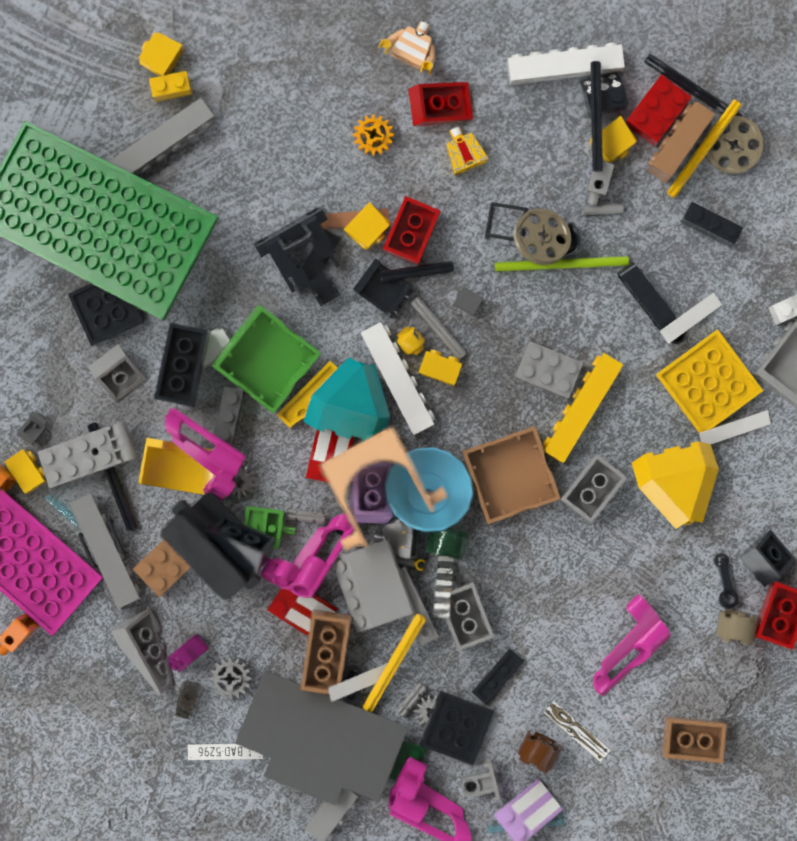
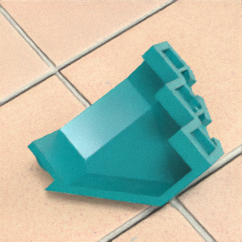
[304,357,390,442]

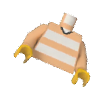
[378,21,436,75]

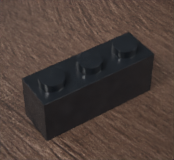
[680,202,743,248]

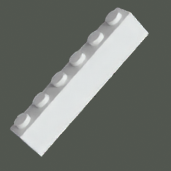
[507,43,625,85]
[361,322,436,435]

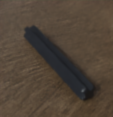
[379,261,454,282]

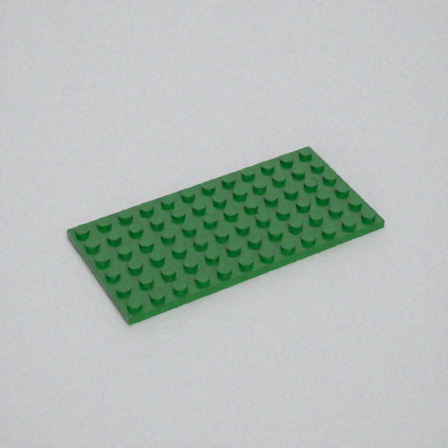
[0,121,219,321]

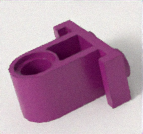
[167,633,209,673]

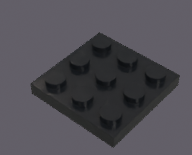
[68,284,144,347]
[419,690,494,765]

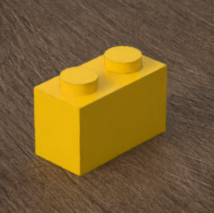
[149,71,193,102]
[418,349,462,386]
[4,449,47,494]

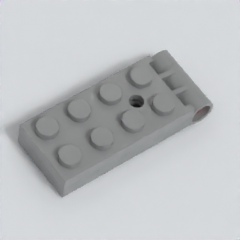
[37,421,138,488]

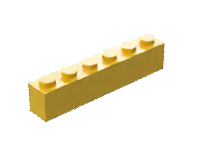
[542,353,623,464]

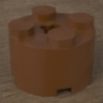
[517,730,563,773]

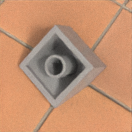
[88,344,146,402]

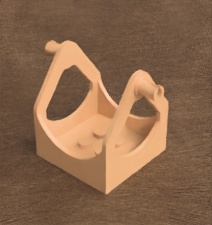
[321,428,448,552]

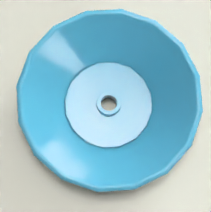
[385,447,473,532]

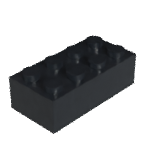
[154,322,210,408]

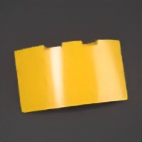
[139,438,214,495]

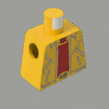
[447,127,488,176]

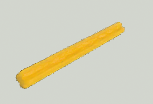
[667,99,742,198]
[363,614,426,713]

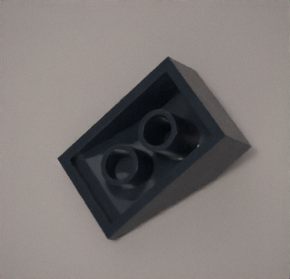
[208,516,277,573]

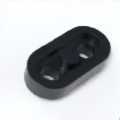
[342,665,362,705]

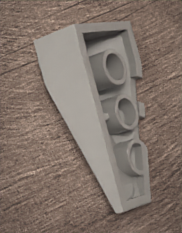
[111,609,173,695]

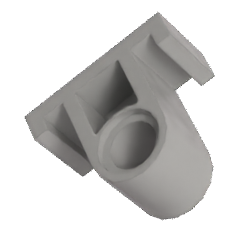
[461,760,503,802]

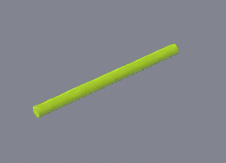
[495,256,629,272]

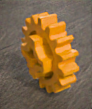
[353,114,394,157]

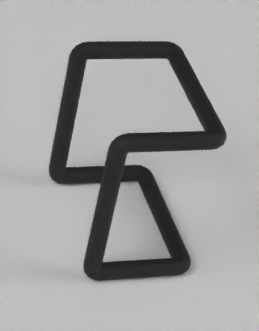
[485,202,528,241]
[78,519,128,568]

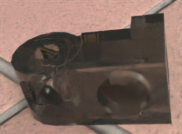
[175,680,201,720]

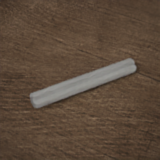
[411,297,466,359]

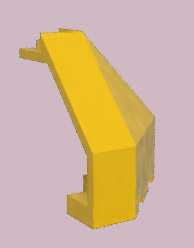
[631,441,719,529]

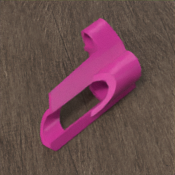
[165,408,246,501]
[260,514,359,598]
[593,594,671,696]
[388,757,471,841]

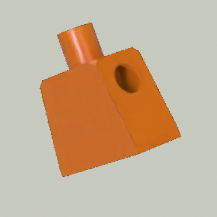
[0,613,40,656]

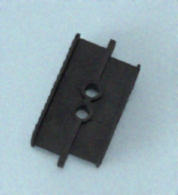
[161,493,260,600]

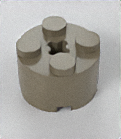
[716,610,759,645]

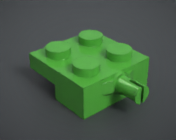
[244,506,296,549]

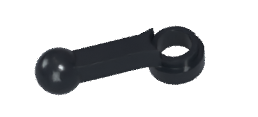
[714,553,739,609]

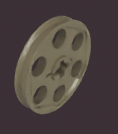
[706,116,763,174]
[514,208,571,265]

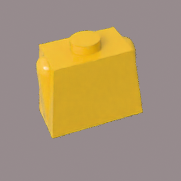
[139,32,185,76]
[589,116,637,164]
[343,202,390,250]

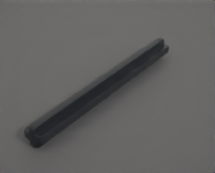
[644,54,743,116]
[590,61,603,172]
[87,422,137,531]

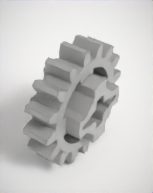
[209,657,252,700]

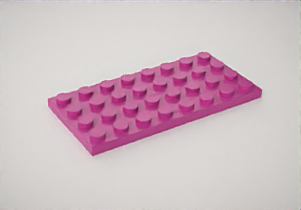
[0,491,103,636]

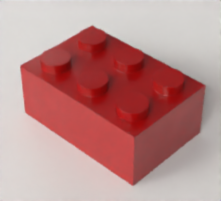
[625,74,692,147]
[383,196,441,266]
[755,582,797,650]

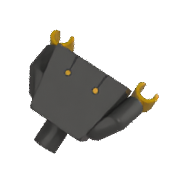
[374,517,426,571]

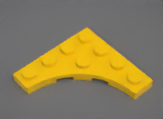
[276,361,338,428]

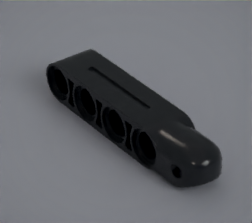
[617,262,686,345]

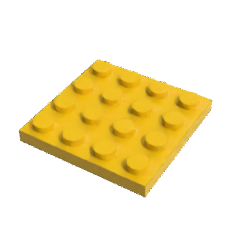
[655,329,763,434]

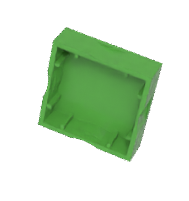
[211,304,321,414]

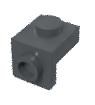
[17,411,48,446]

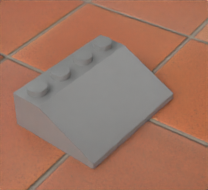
[333,539,415,632]

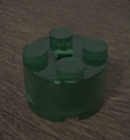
[426,528,469,560]

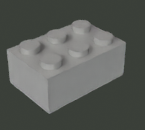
[514,341,583,400]
[559,454,627,523]
[445,582,494,651]

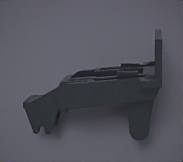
[253,206,340,307]

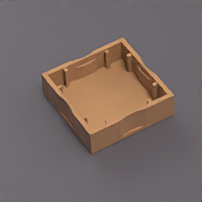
[462,426,561,524]

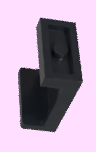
[353,258,414,318]

